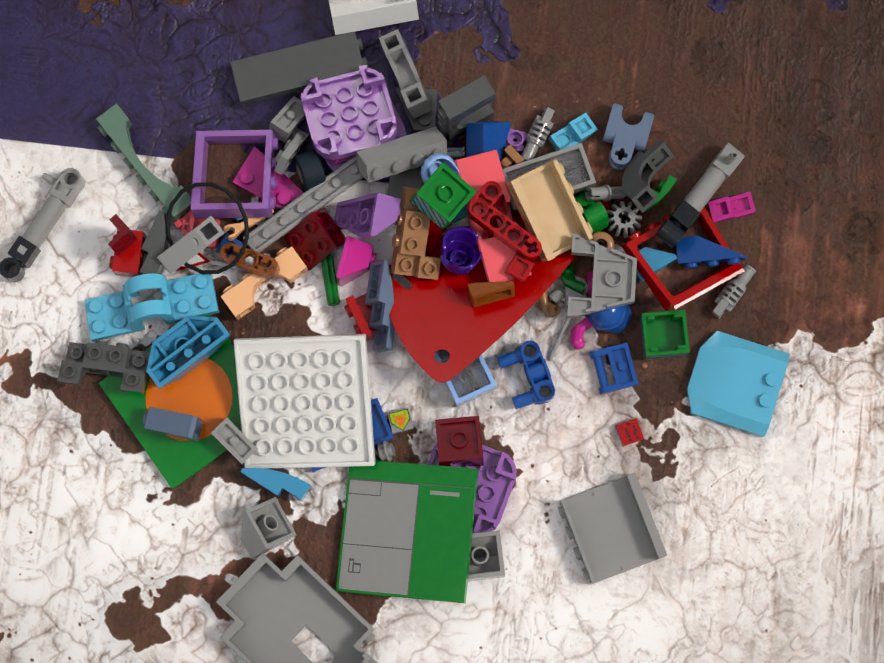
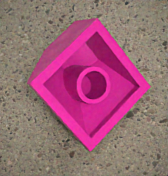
[336,236,377,286]

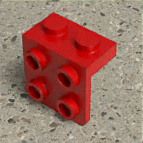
[344,293,375,341]

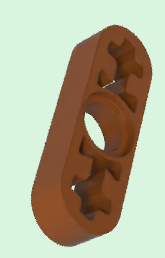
[220,243,280,279]

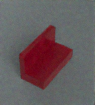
[108,214,137,256]

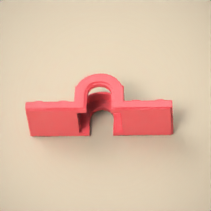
[454,150,532,282]

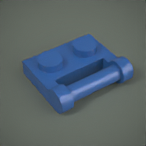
[589,343,639,395]

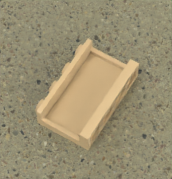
[505,159,593,262]

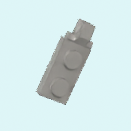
[274,128,309,175]

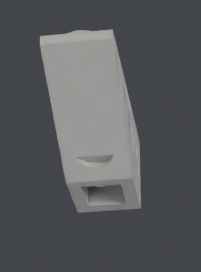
[157,216,225,274]

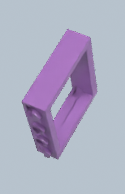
[191,130,279,218]

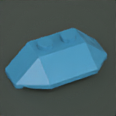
[146,315,231,389]

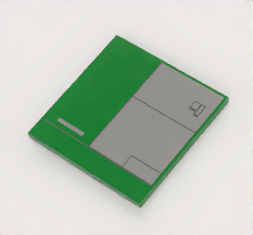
[336,461,479,604]

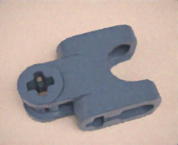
[603,103,654,171]

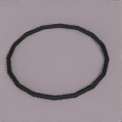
[165,182,249,274]

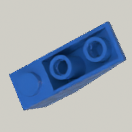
[677,236,747,269]

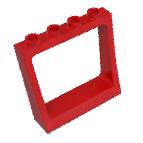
[621,207,744,311]

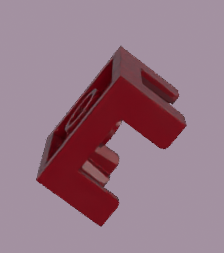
[435,416,484,466]

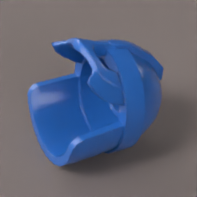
[587,304,632,334]

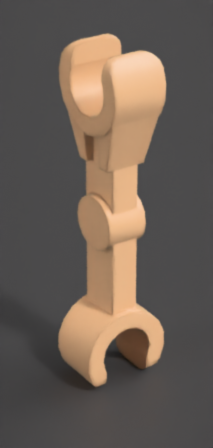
[223,209,274,241]

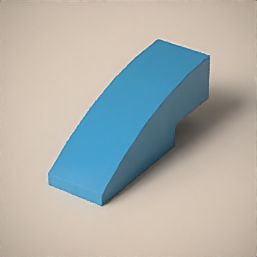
[241,468,312,501]

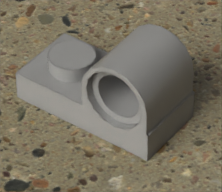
[269,96,306,144]
[211,417,258,464]

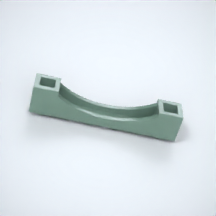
[96,103,191,221]

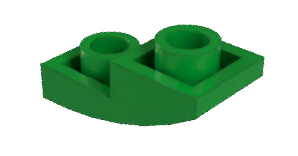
[640,175,677,214]

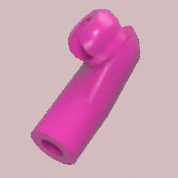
[570,317,592,350]

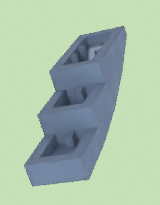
[365,259,395,353]

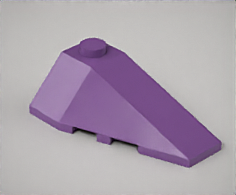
[334,192,401,239]

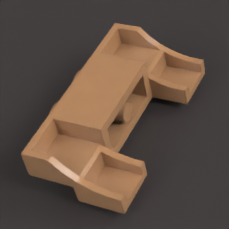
[390,186,441,280]

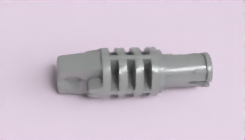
[521,107,555,162]
[712,264,756,319]

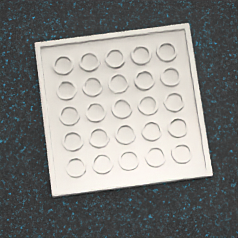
[234,334,375,469]

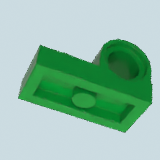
[574,191,609,234]

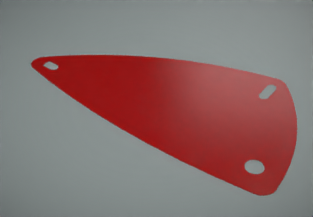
[389,200,609,382]

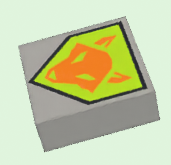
[387,407,414,434]

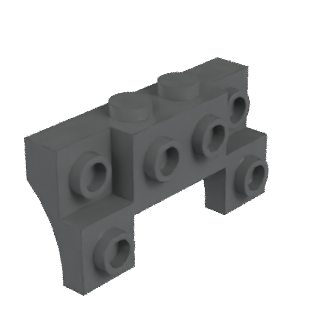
[57,340,150,394]

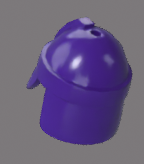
[440,227,482,275]

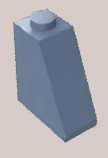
[142,407,204,442]

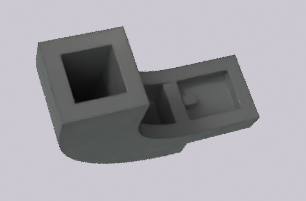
[622,139,674,213]

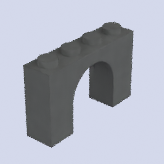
[437,75,496,142]

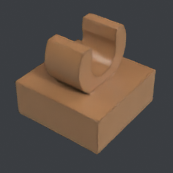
[500,145,525,169]

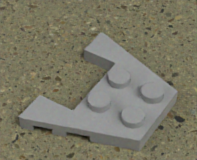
[567,234,637,318]

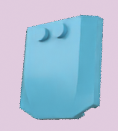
[686,331,790,437]

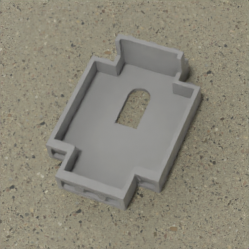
[216,553,378,663]

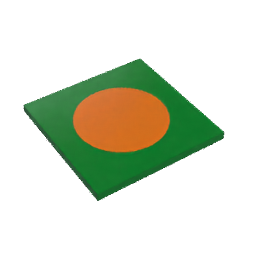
[99,315,242,490]

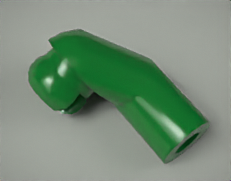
[560,264,586,294]

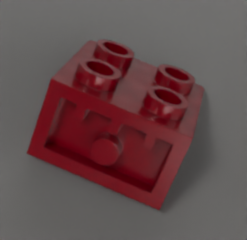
[284,208,346,271]

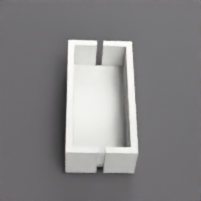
[329,0,419,35]

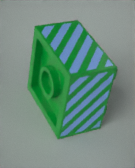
[410,163,476,230]
[639,310,690,360]

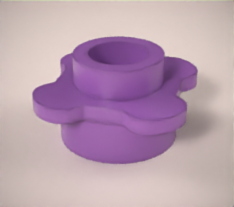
[505,128,527,152]

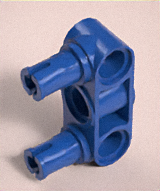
[497,340,555,410]

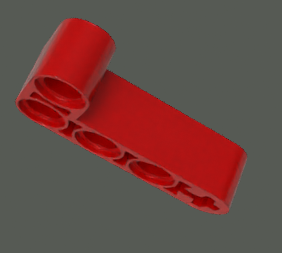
[468,181,542,261]

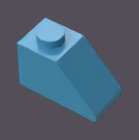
[636,247,677,284]

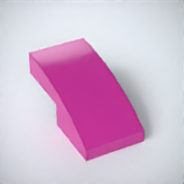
[708,192,756,223]

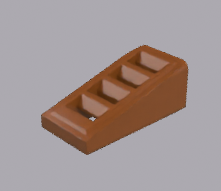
[467,281,515,308]

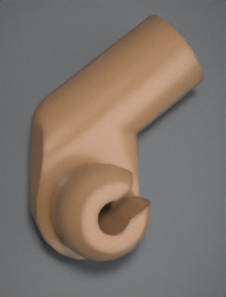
[538,291,561,317]

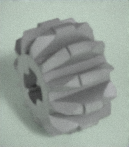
[607,201,642,238]

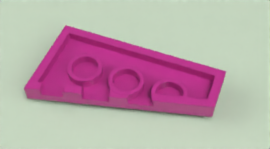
[233,146,304,210]

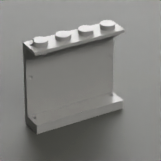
[557,472,667,584]

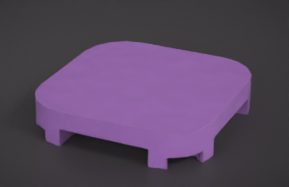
[301,65,397,160]
[427,443,517,533]

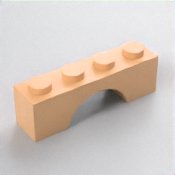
[221,246,308,320]

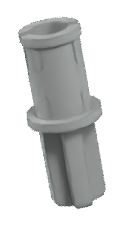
[585,185,627,202]

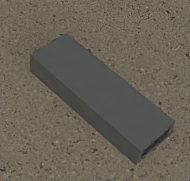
[230,32,368,108]

